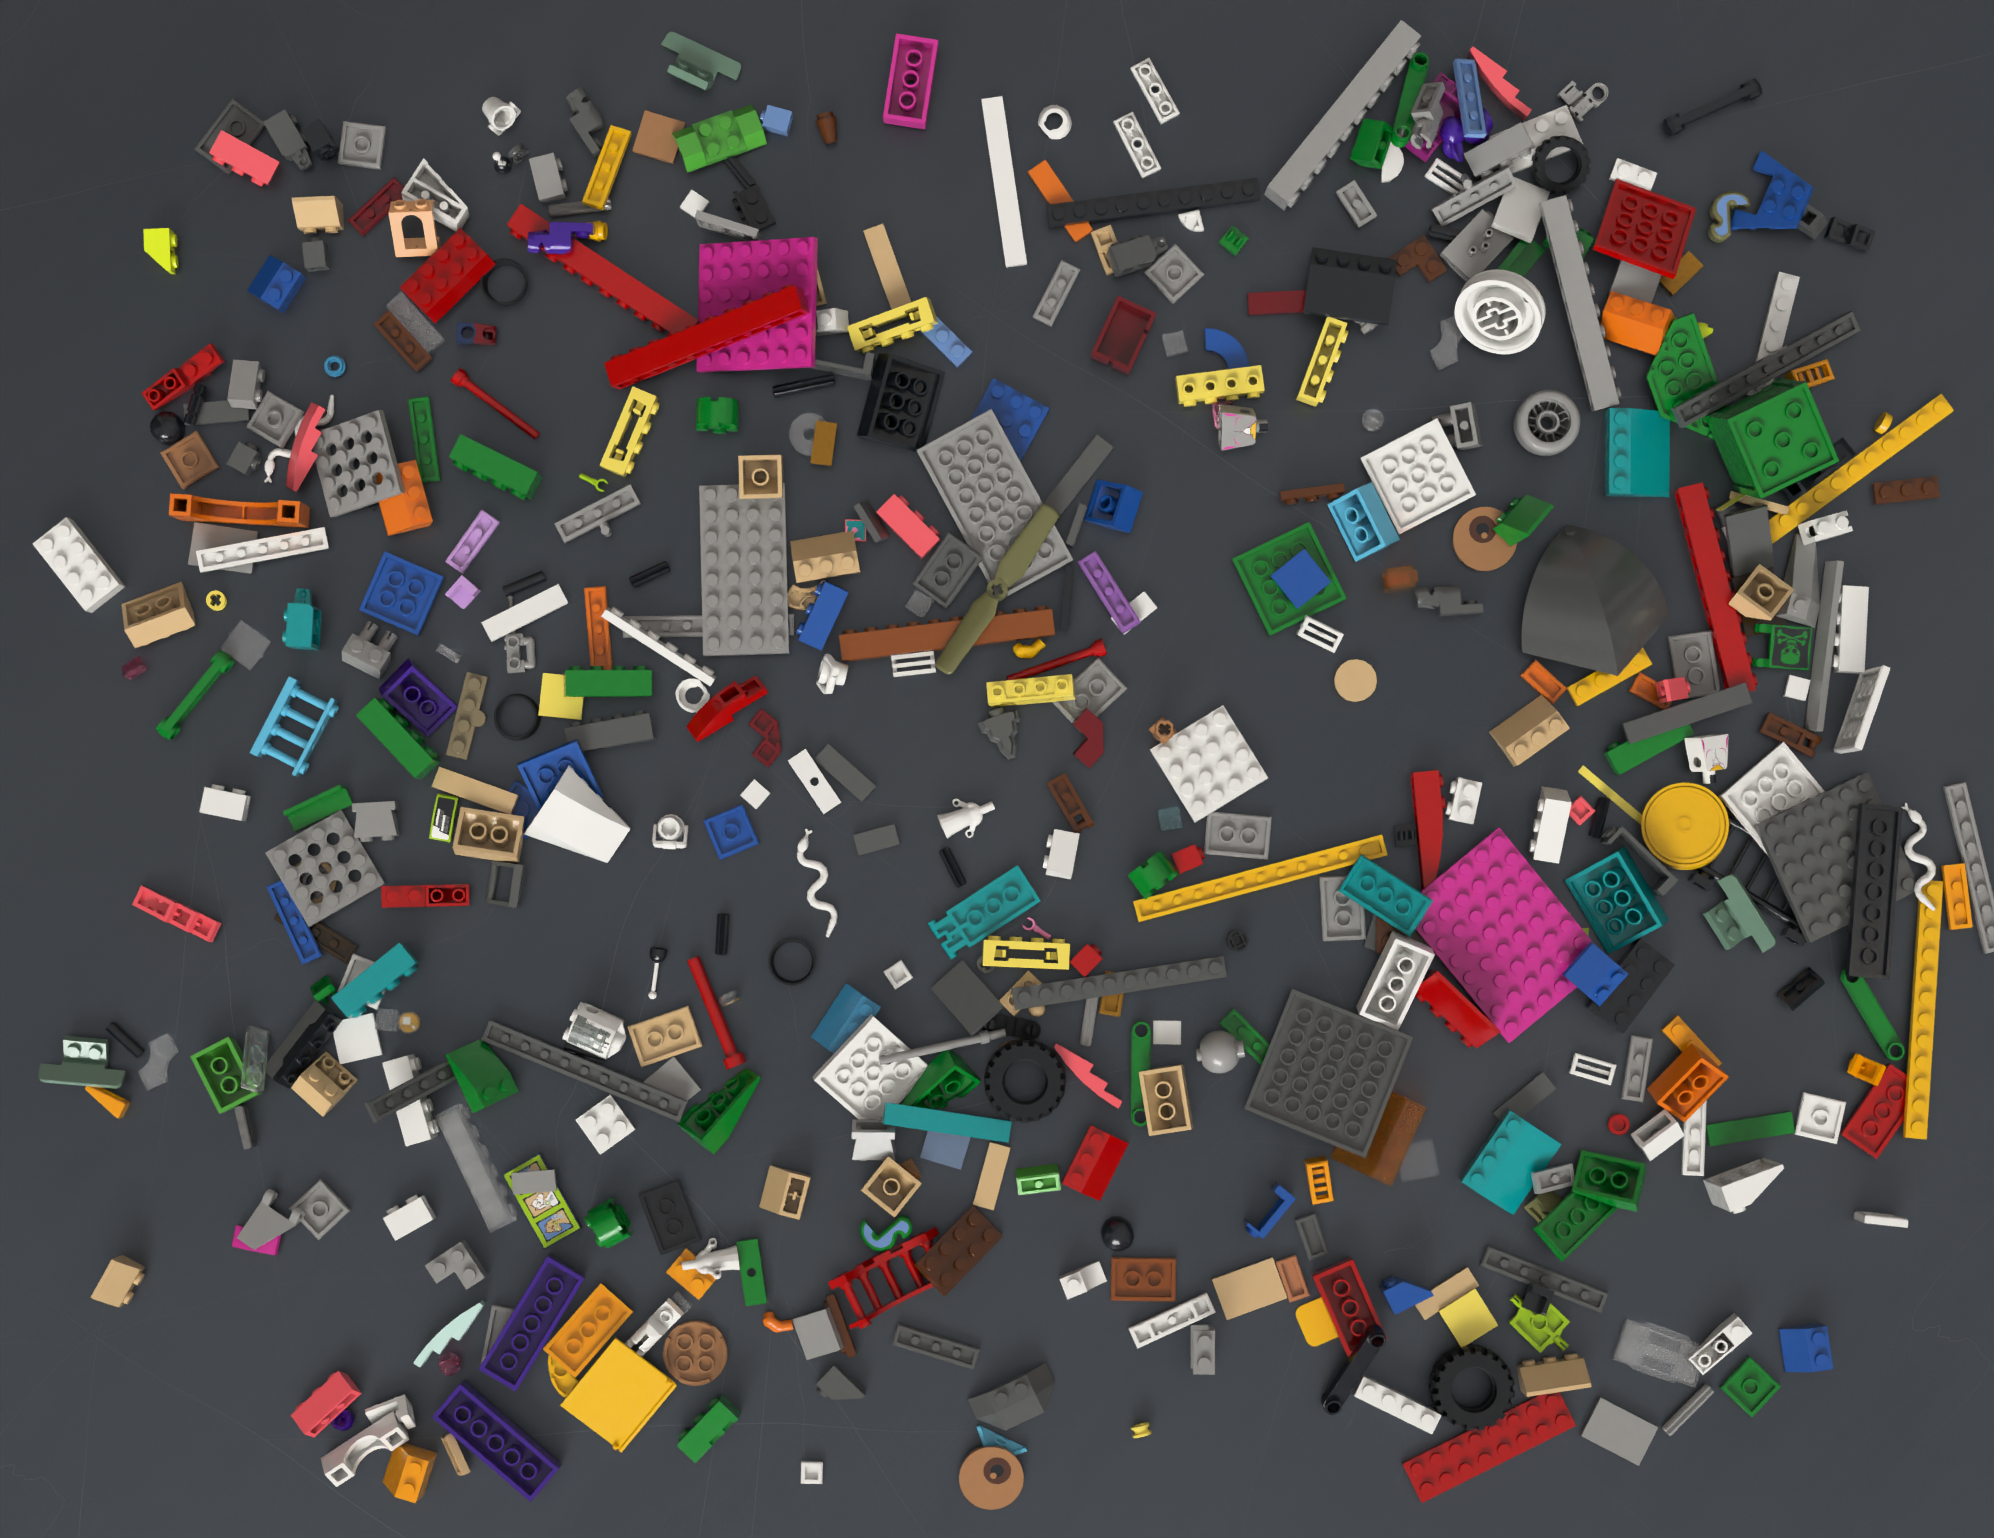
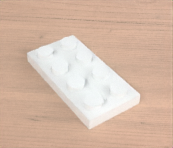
[1489,105,1583,174]

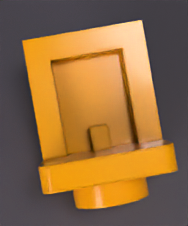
[1847,1053,1886,1086]

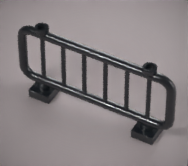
[1687,814,1806,947]

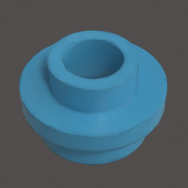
[324,355,346,377]

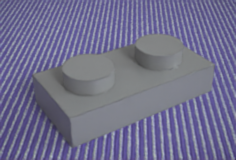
[1336,180,1377,228]
[1531,1163,1575,1194]

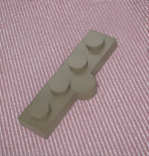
[446,672,489,760]

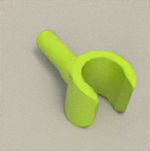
[579,473,608,492]

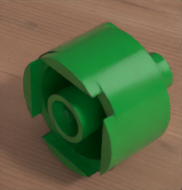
[696,397,739,434]
[1127,850,1179,900]
[584,1197,633,1248]

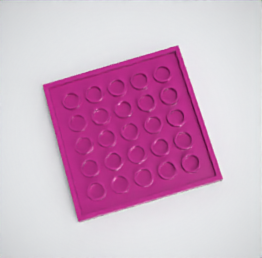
[697,237,818,373]

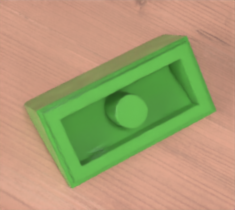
[1015,1164,1061,1195]

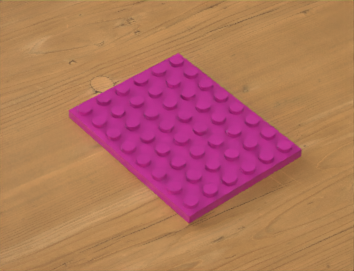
[1416,827,1594,1043]

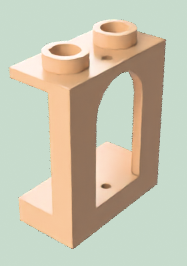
[389,199,441,257]

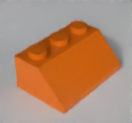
[1601,291,1675,355]
[376,460,433,536]
[1647,1043,1729,1123]

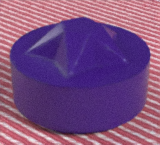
[331,1409,354,1431]

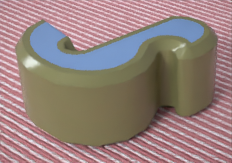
[1707,191,1751,243]

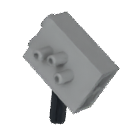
[1428,209,1514,282]

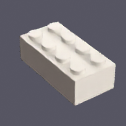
[33,517,125,613]
[1356,931,1435,1030]
[382,1054,440,1146]

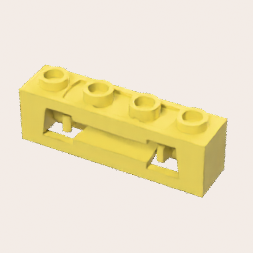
[847,297,938,354]
[600,387,660,478]
[986,674,1076,708]
[982,936,1070,970]

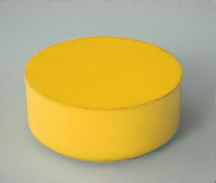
[1874,412,1893,434]

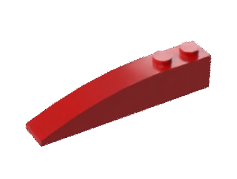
[1410,770,1446,890]

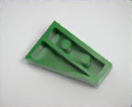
[676,1395,741,1463]

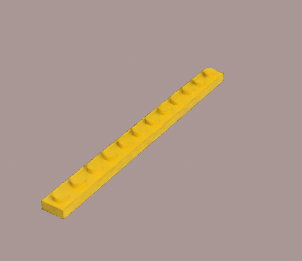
[1769,394,1954,544]
[1133,835,1387,922]
[1903,880,1943,1139]

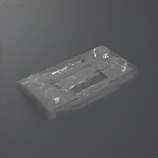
[1612,1318,1701,1388]

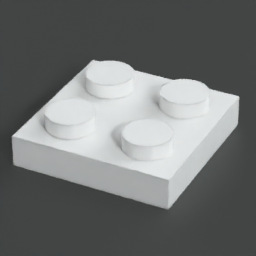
[576,1094,636,1155]

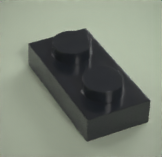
[1777,967,1825,1011]

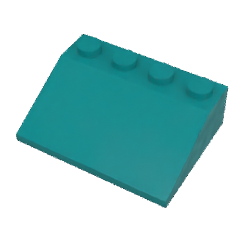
[1605,408,1670,497]
[1564,845,1669,954]
[1459,1108,1562,1215]

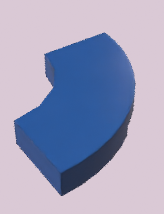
[1204,328,1250,369]

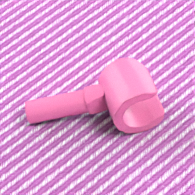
[1022,918,1051,940]

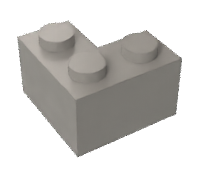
[425,1239,488,1290]

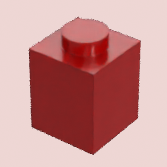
[1170,844,1205,874]
[1069,944,1103,977]

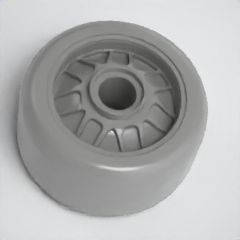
[1513,390,1581,456]

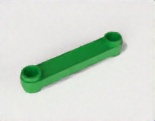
[1391,52,1429,148]
[156,650,235,741]
[1840,967,1905,1061]
[1130,1020,1151,1126]

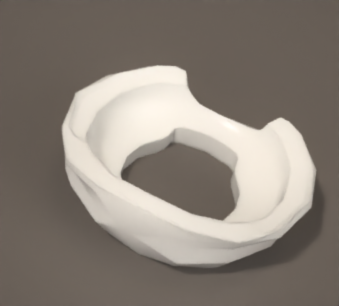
[1038,105,1072,139]
[675,678,710,713]

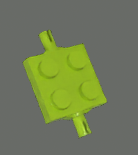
[1508,1293,1570,1353]

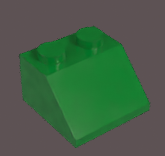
[1493,494,1554,547]

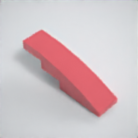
[1468,46,1532,121]
[286,402,325,492]
[132,885,222,943]
[1054,1043,1122,1109]

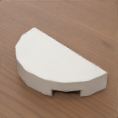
[1380,142,1404,183]

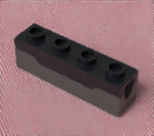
[263,1000,342,1089]

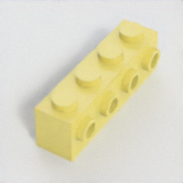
[1296,317,1349,407]
[1175,365,1265,407]

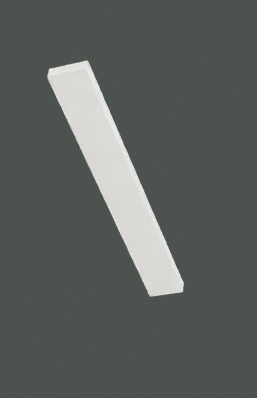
[981,96,1027,268]

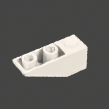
[816,308,849,336]
[1688,1313,1752,1375]

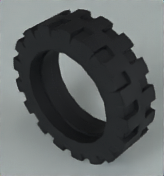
[1531,135,1591,194]

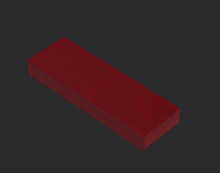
[348,177,405,237]
[1247,290,1305,315]

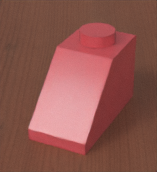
[1655,677,1690,704]

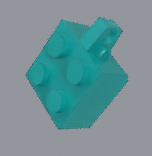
[282,588,322,650]

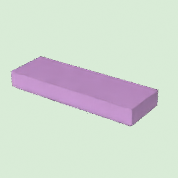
[445,510,500,574]

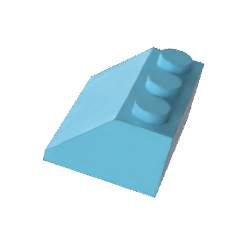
[1327,482,1400,562]

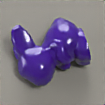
[1440,108,1493,162]

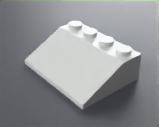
[1703,1158,1784,1214]

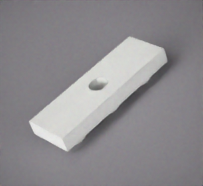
[1130,58,1180,124]
[1113,112,1161,179]
[788,749,842,814]

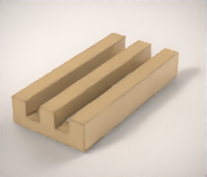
[441,1433,470,1476]

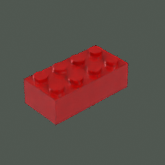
[399,228,496,323]
[1311,1257,1388,1357]

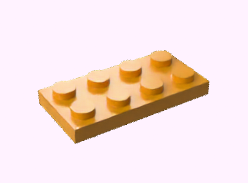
[543,1283,633,1378]

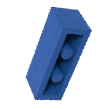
[796,580,849,651]

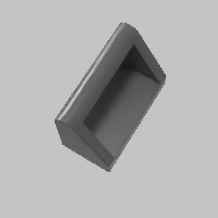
[485,861,526,908]

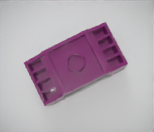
[1398,72,1461,163]

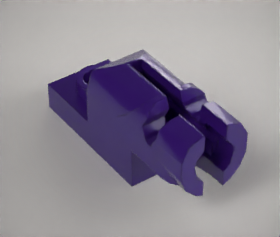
[528,222,595,254]

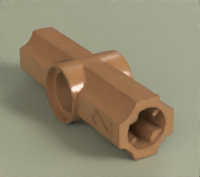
[1149,716,1177,745]

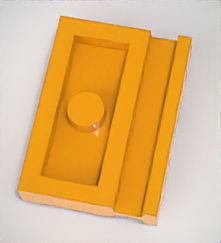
[666,1248,718,1300]

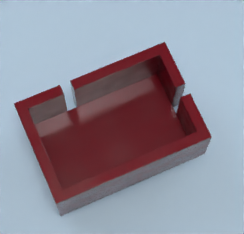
[1090,296,1157,375]

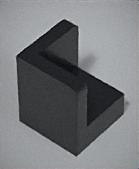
[1521,1283,1555,1316]

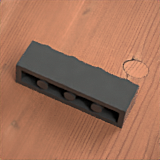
[564,710,656,752]

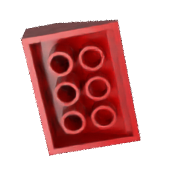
[1415,969,1501,1048]

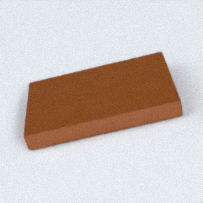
[1111,1256,1176,1302]

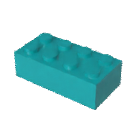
[331,943,419,1018]

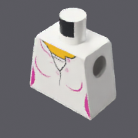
[1685,734,1728,784]

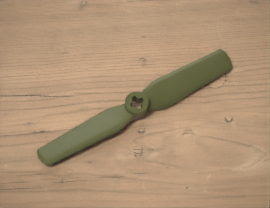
[935,504,1059,674]

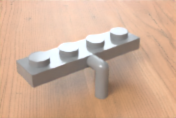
[1431,165,1518,226]
[554,484,641,543]

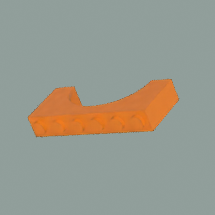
[169,493,310,528]

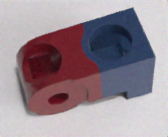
[456,322,497,345]

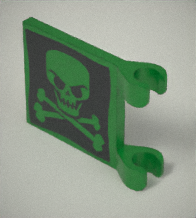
[1752,624,1812,670]

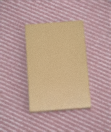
[628,1006,703,1067]
[1212,1257,1287,1320]

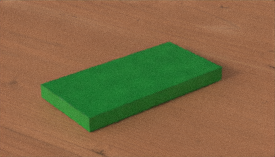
[1533,1191,1617,1261]

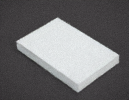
[1491,177,1550,243]

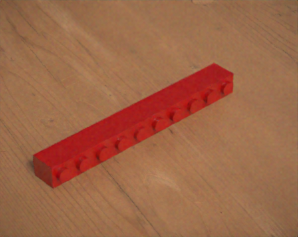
[507,204,700,333]
[604,284,810,390]
[1674,482,1758,692]

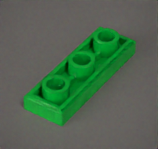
[736,1238,767,1306]

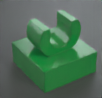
[1219,225,1249,256]
[310,975,337,1004]

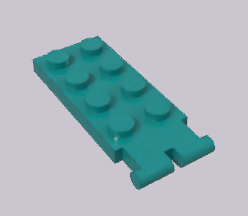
[928,865,1041,959]

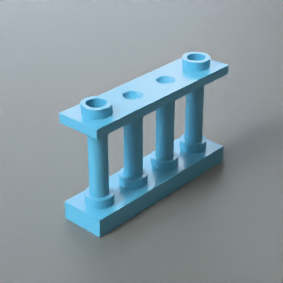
[250,676,339,777]

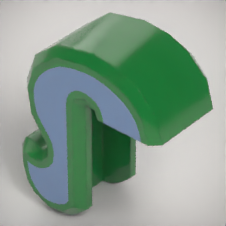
[860,1215,913,1252]

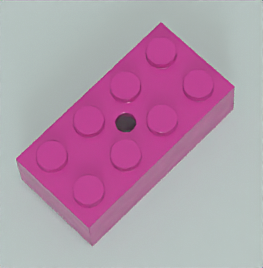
[883,33,939,130]

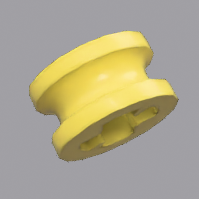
[206,590,227,611]
[1131,1422,1152,1438]

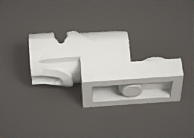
[625,1298,684,1357]

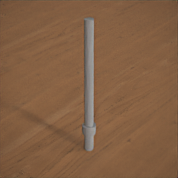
[879,1029,1006,1065]

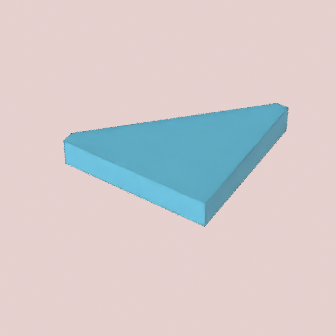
[976,1425,1027,1455]

